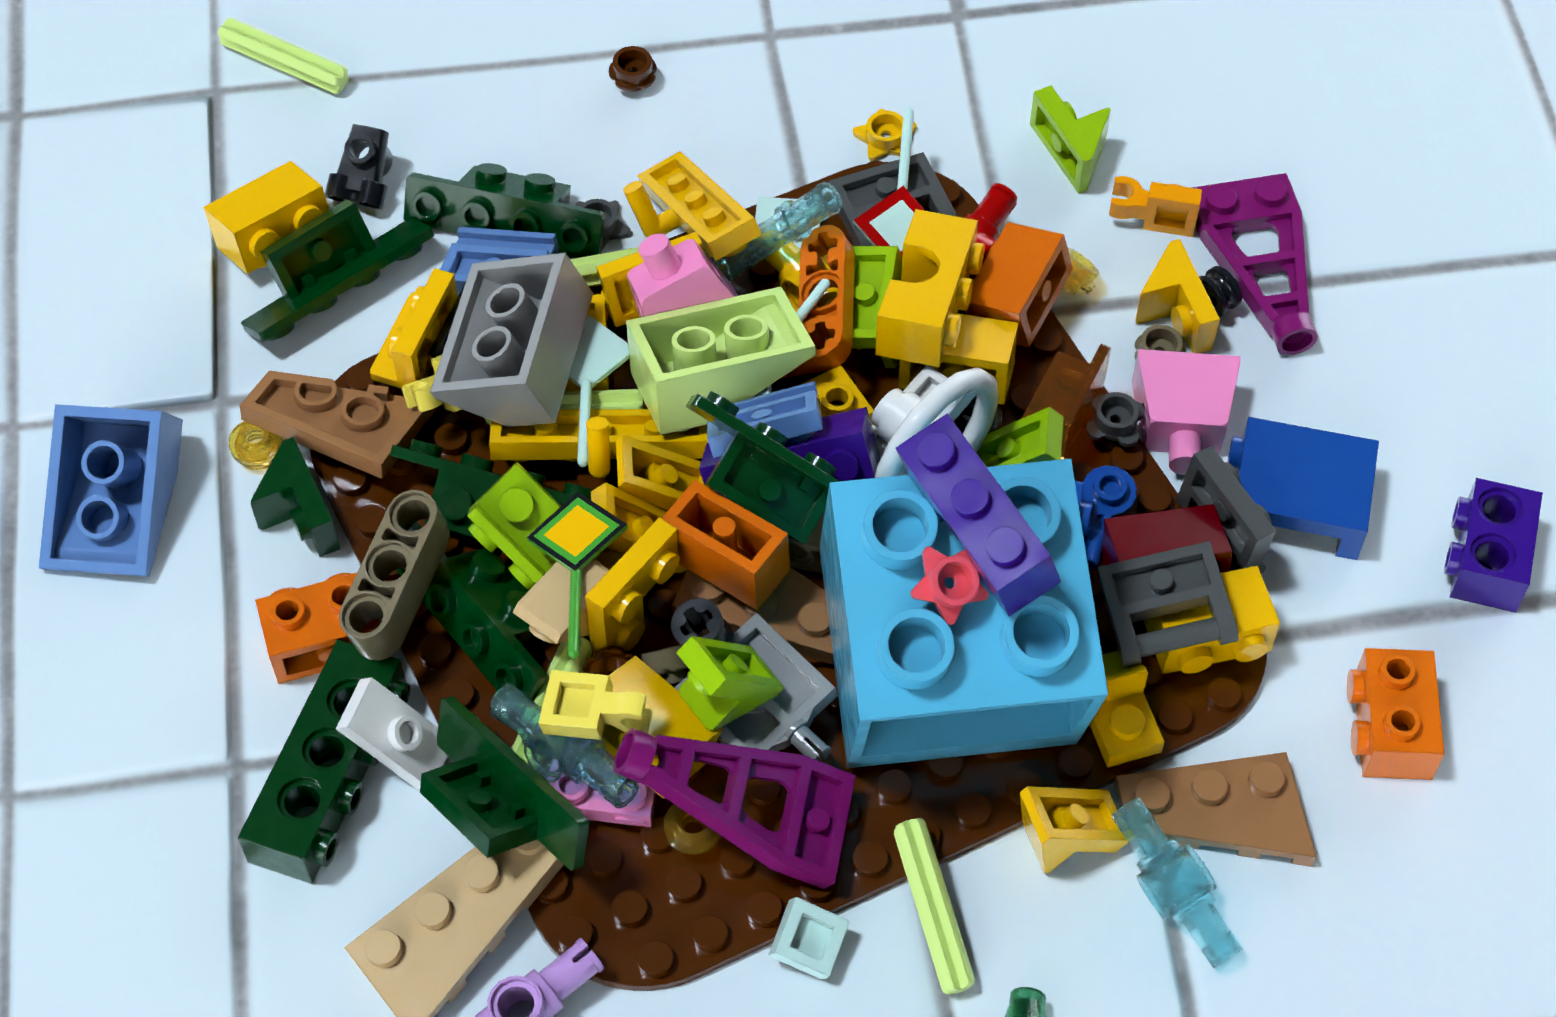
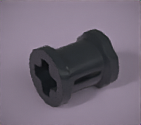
[671,598,736,646]

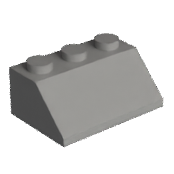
[430,253,593,427]

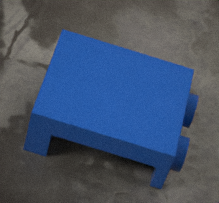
[1227,417,1379,560]

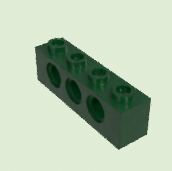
[238,639,410,884]

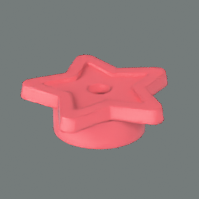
[910,546,988,625]

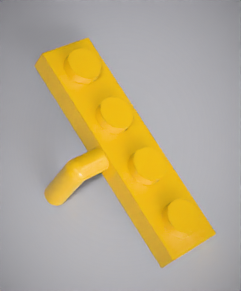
[623,151,762,261]
[489,409,708,479]

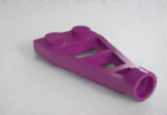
[1192,173,1318,355]
[613,728,855,889]

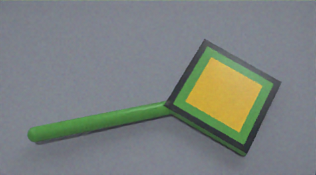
[526,492,628,659]

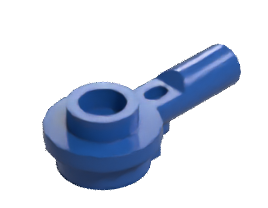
[1083,465,1137,570]

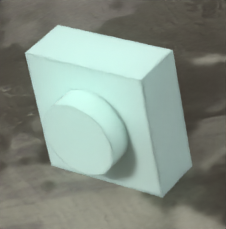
[768,897,850,980]

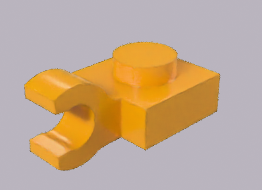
[1109,176,1202,237]

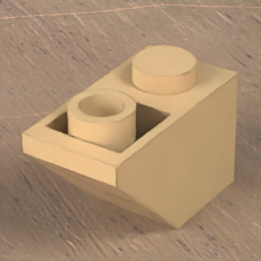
[513,547,621,644]

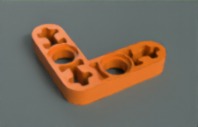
[780,225,855,379]

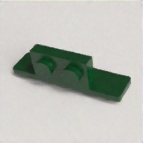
[403,163,605,258]
[241,199,434,341]
[686,391,840,544]
[390,439,594,538]
[396,522,546,715]
[420,696,589,871]

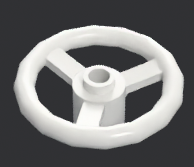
[871,368,999,478]

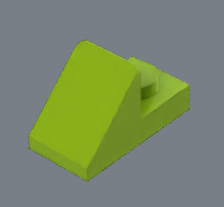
[1030,85,1111,194]
[977,407,1064,467]
[676,636,785,731]

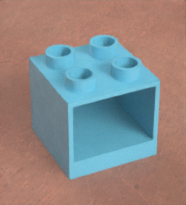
[819,459,1108,768]

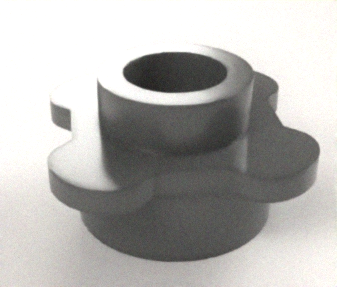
[1086,392,1145,447]

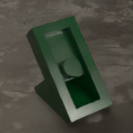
[251,437,340,557]

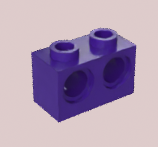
[1444,478,1543,613]

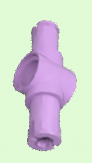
[475,938,604,1017]

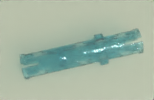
[710,182,843,282]

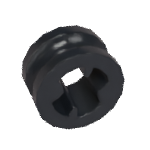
[1199,266,1243,318]

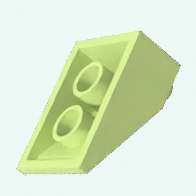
[626,287,816,435]

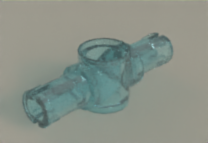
[490,684,639,808]
[1112,797,1243,968]

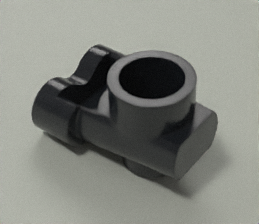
[325,124,393,209]

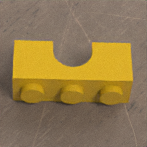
[875,209,985,367]

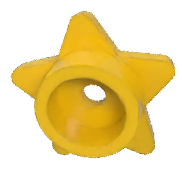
[852,109,917,161]

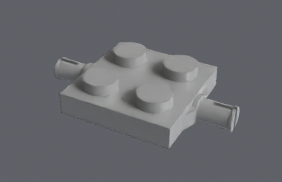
[675,613,838,762]

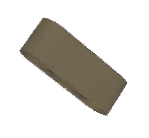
[339,490,450,661]

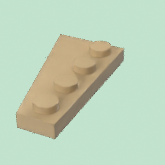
[344,840,564,1017]

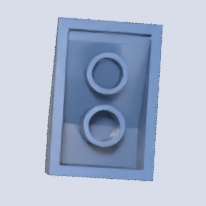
[39,404,183,577]

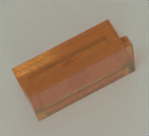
[1021,344,1111,459]

